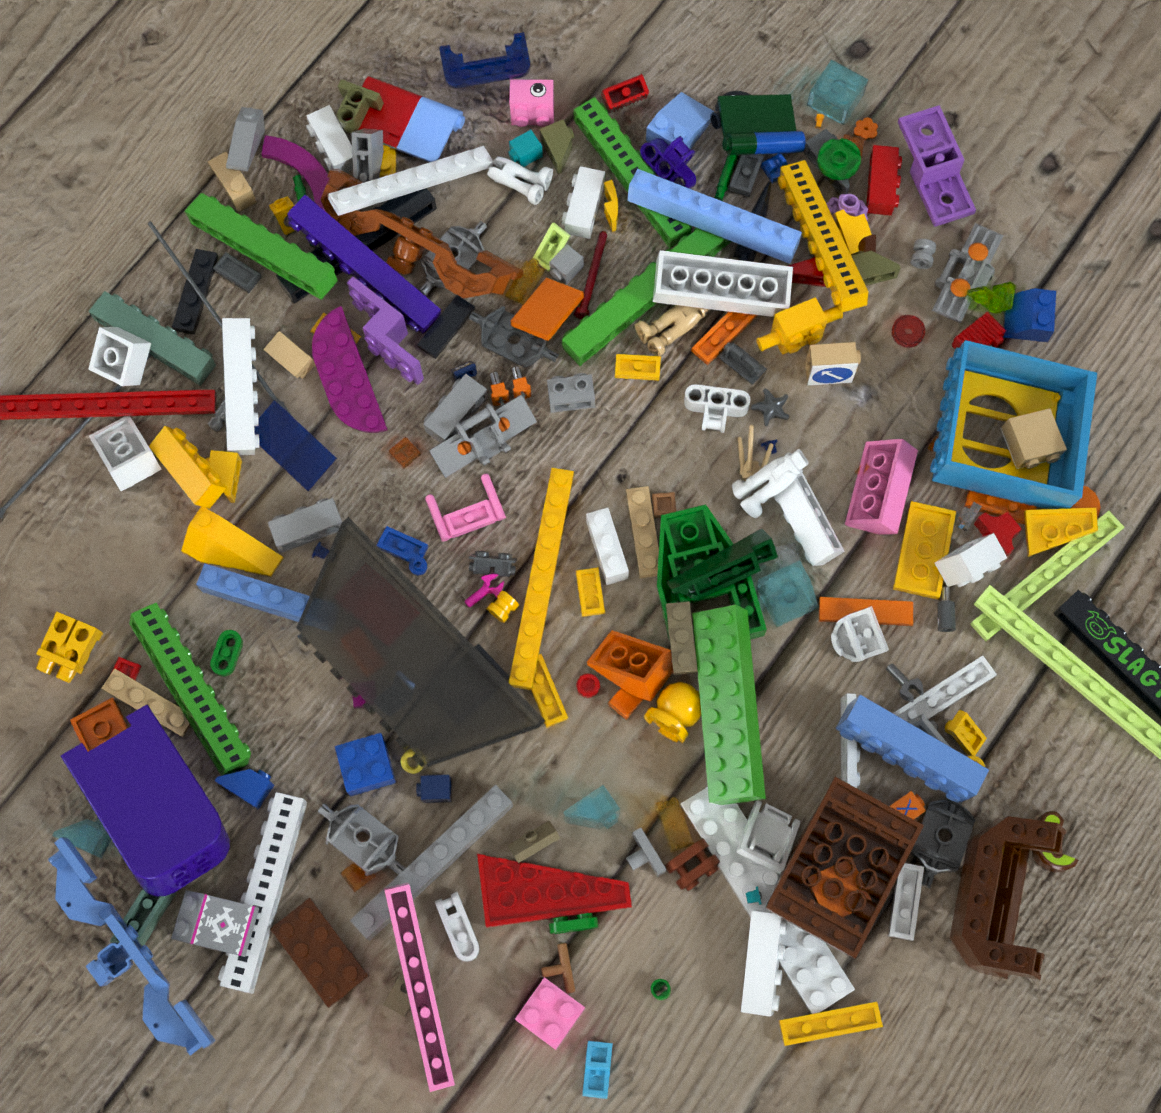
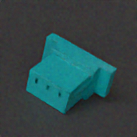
[746,886,762,905]

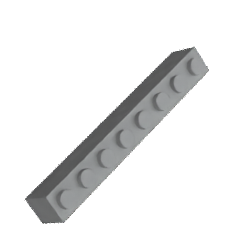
[350,785,513,941]

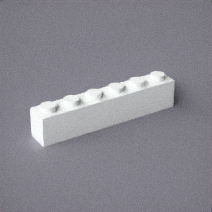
[222,318,259,455]

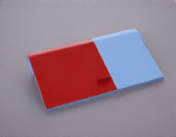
[345,76,465,162]

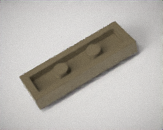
[666,602,698,675]

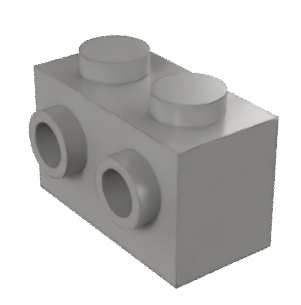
[547,373,595,413]

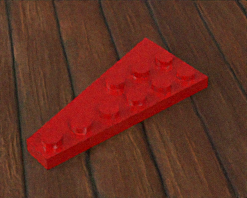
[477,854,632,928]

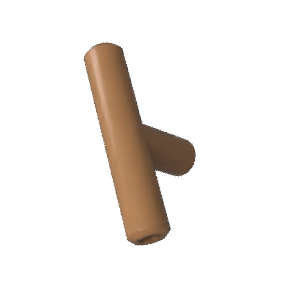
[541,943,575,994]

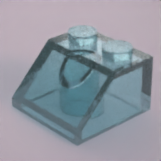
[756,560,819,627]
[563,785,620,830]

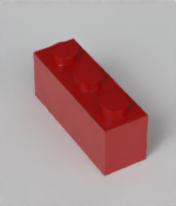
[866,145,902,216]

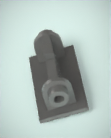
[719,342,767,385]
[469,551,517,577]

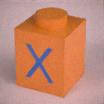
[890,791,926,820]

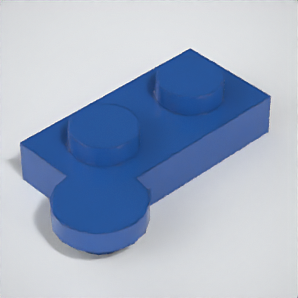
[376,526,428,576]

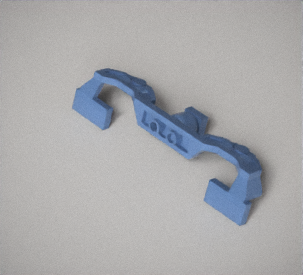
[48,837,216,1056]

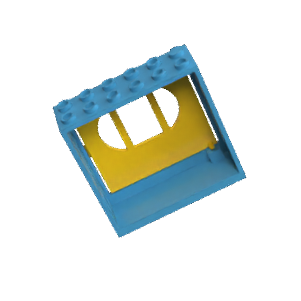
[930,340,1097,509]

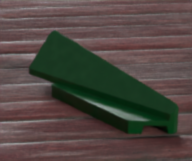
[667,529,778,601]

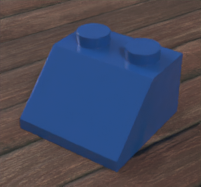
[1003,288,1056,342]

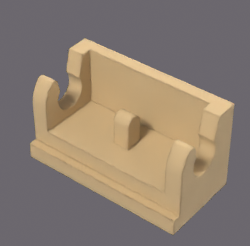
[263,331,316,379]

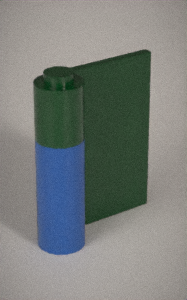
[718,94,805,155]

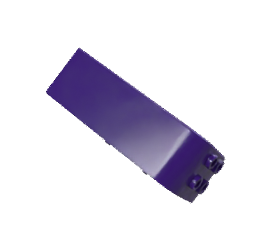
[61,705,230,896]

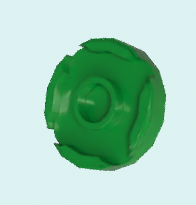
[817,138,861,180]

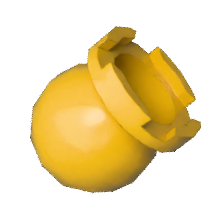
[644,682,701,743]

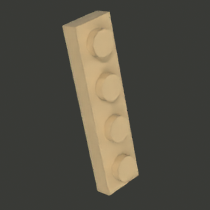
[626,486,659,578]
[101,669,191,738]

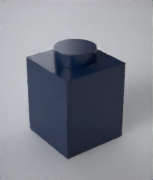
[416,775,452,803]

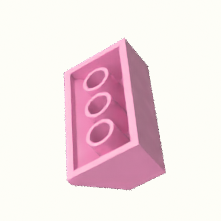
[845,439,918,535]

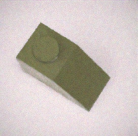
[540,120,574,174]
[851,251,901,286]

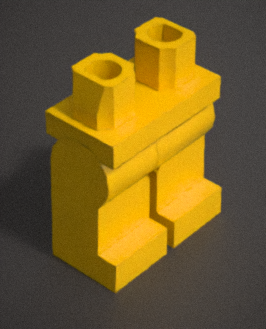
[36,611,103,683]

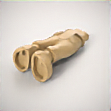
[635,305,710,356]

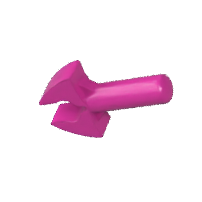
[465,574,504,608]

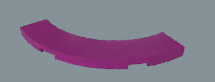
[261,135,329,212]

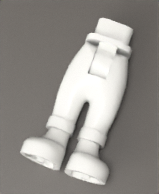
[732,449,809,518]

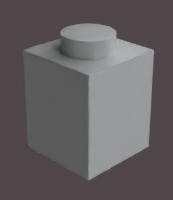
[549,244,584,285]

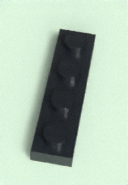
[172,249,219,335]

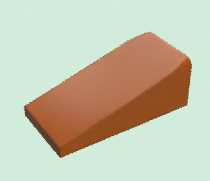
[608,688,644,720]

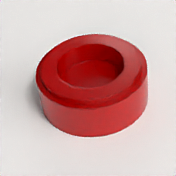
[576,673,600,698]

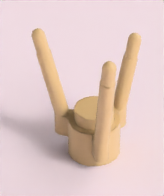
[738,425,773,481]

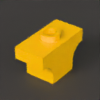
[832,209,872,254]

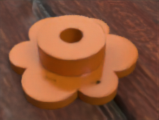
[854,117,878,140]

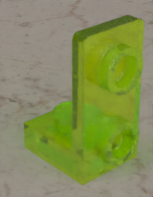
[967,281,1016,313]

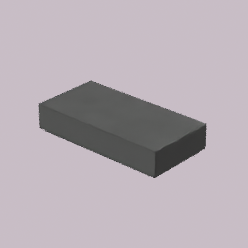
[213,252,262,294]

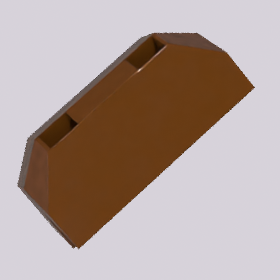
[950,816,1066,980]

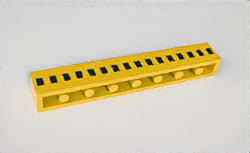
[778,160,868,313]

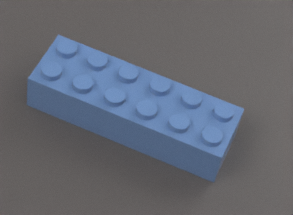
[835,695,989,803]

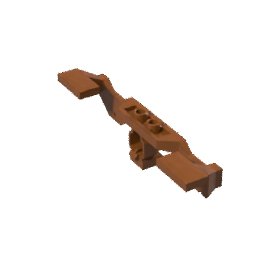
[320,169,524,298]

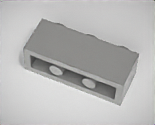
[423,374,488,443]
[268,498,345,553]

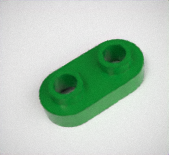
[210,630,243,677]
[549,913,598,934]

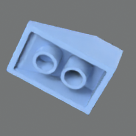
[646,92,714,150]

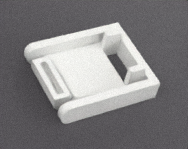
[736,800,801,873]

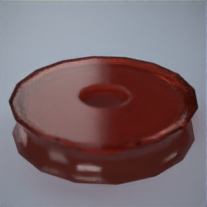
[892,315,925,348]

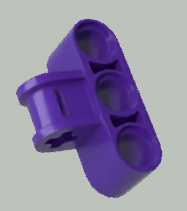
[640,136,696,189]

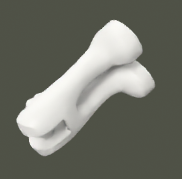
[487,156,553,205]

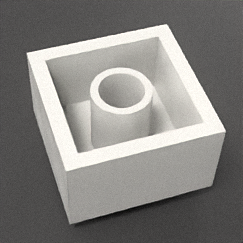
[89,327,151,386]
[935,533,1007,587]

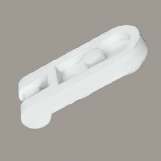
[435,892,480,962]

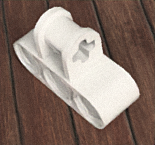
[684,384,750,433]

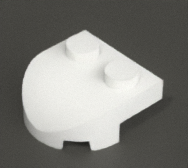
[831,606,889,662]

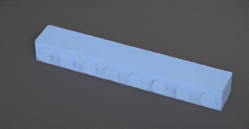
[627,169,802,264]

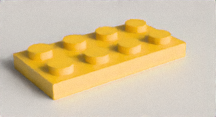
[893,501,956,600]

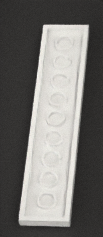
[680,787,855,1014]

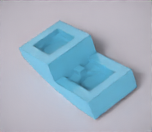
[582,1041,613,1099]

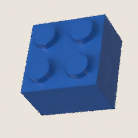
[335,733,396,797]

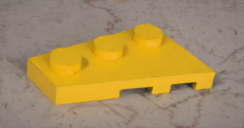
[1024,508,1098,557]

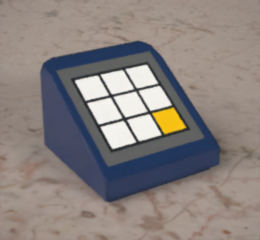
[451,361,477,380]

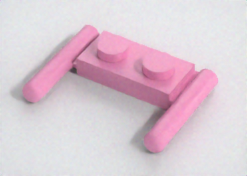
[425,474,506,542]

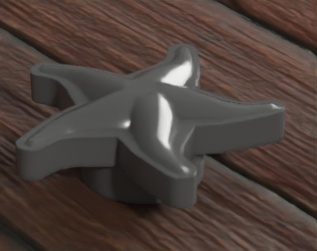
[751,388,789,426]

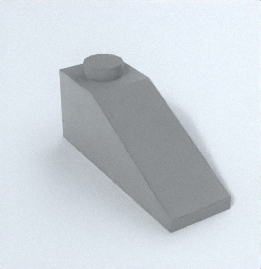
[226,107,265,171]
[352,128,384,183]

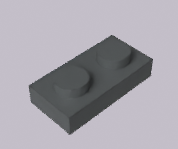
[729,154,764,197]

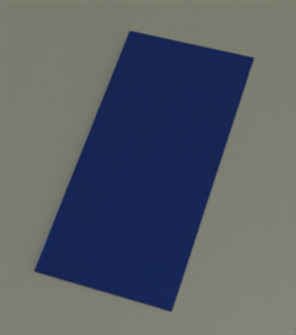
[254,400,337,491]

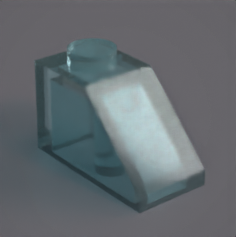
[52,818,111,858]

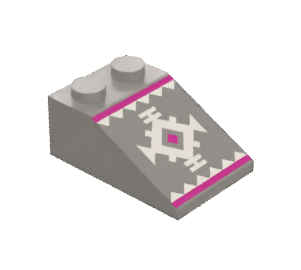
[171,890,259,957]

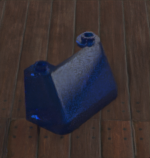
[439,32,530,89]

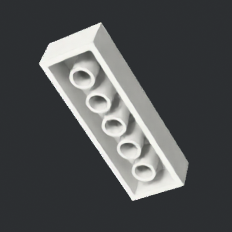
[653,250,793,317]

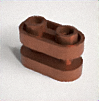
[665,838,720,891]

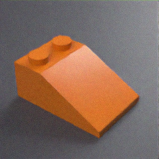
[587,630,673,702]

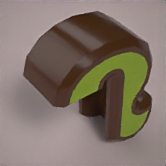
[1032,811,1079,872]

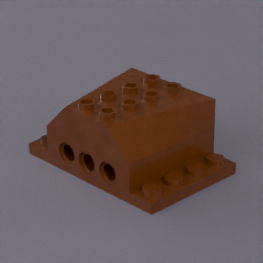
[765,776,924,959]

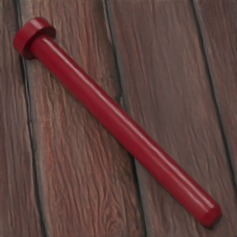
[574,231,608,320]

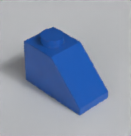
[215,769,275,810]

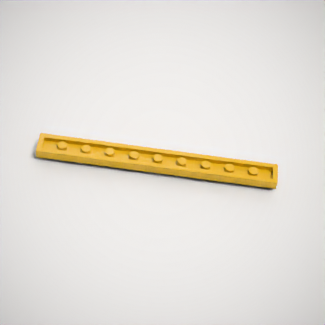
[508,468,574,690]

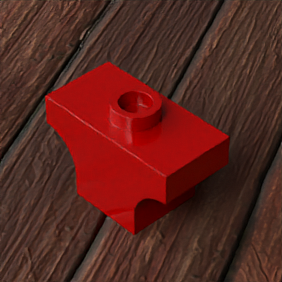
[974,511,1022,556]

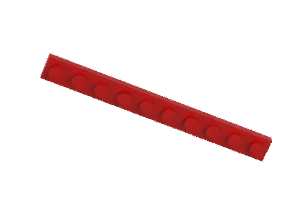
[0,390,216,420]

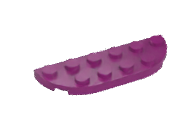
[312,306,388,433]

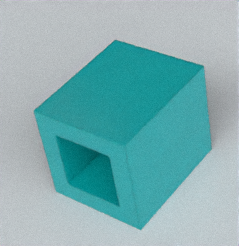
[508,130,543,167]

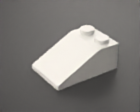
[89,416,161,491]

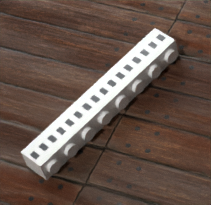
[219,792,307,994]

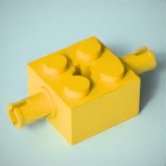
[756,297,843,355]

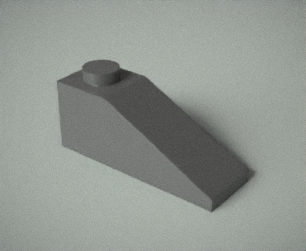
[803,129,850,195]

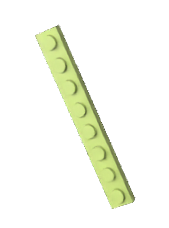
[970,511,1125,641]

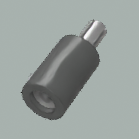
[937,587,956,632]

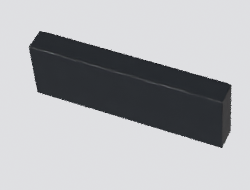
[417,295,475,359]

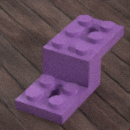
[898,105,976,227]
[347,277,424,385]

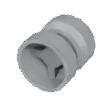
[910,239,936,269]

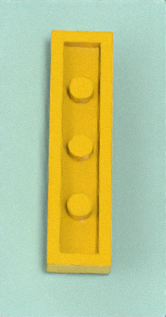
[779,1002,883,1046]

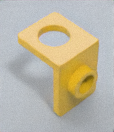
[269,196,295,235]

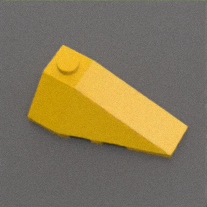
[181,507,283,577]

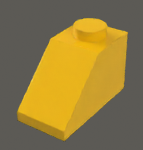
[206,450,242,503]

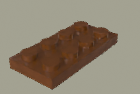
[270,898,369,1008]

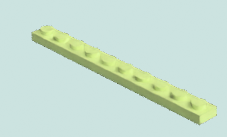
[974,585,1161,759]

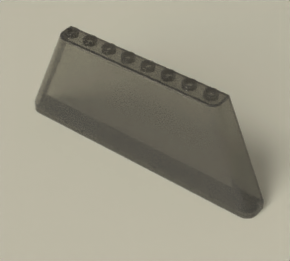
[296,517,545,768]

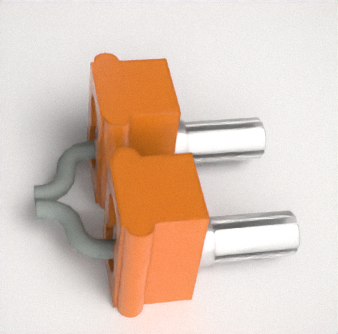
[490,367,531,406]

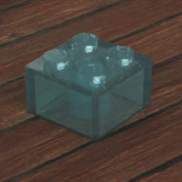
[807,60,869,125]

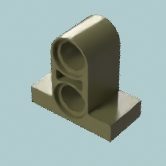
[337,79,384,133]

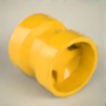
[487,590,519,623]

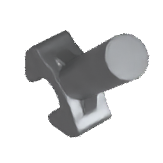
[886,663,923,702]

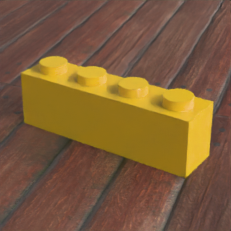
[149,426,226,509]

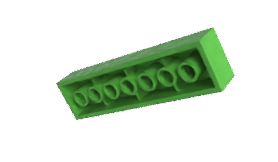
[692,604,766,805]

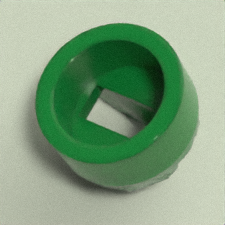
[651,979,671,1000]

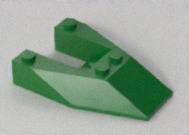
[657,504,767,652]

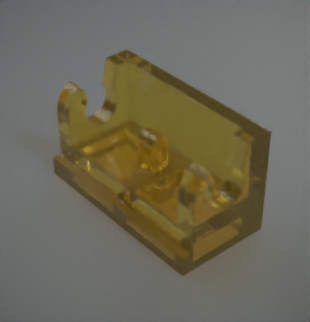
[655,797,694,853]

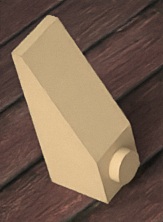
[207,152,257,212]

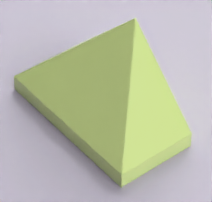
[532,223,571,272]

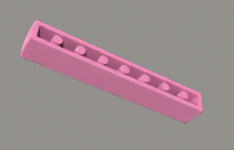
[384,883,455,1092]

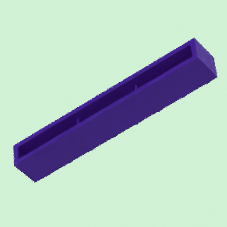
[287,195,441,334]

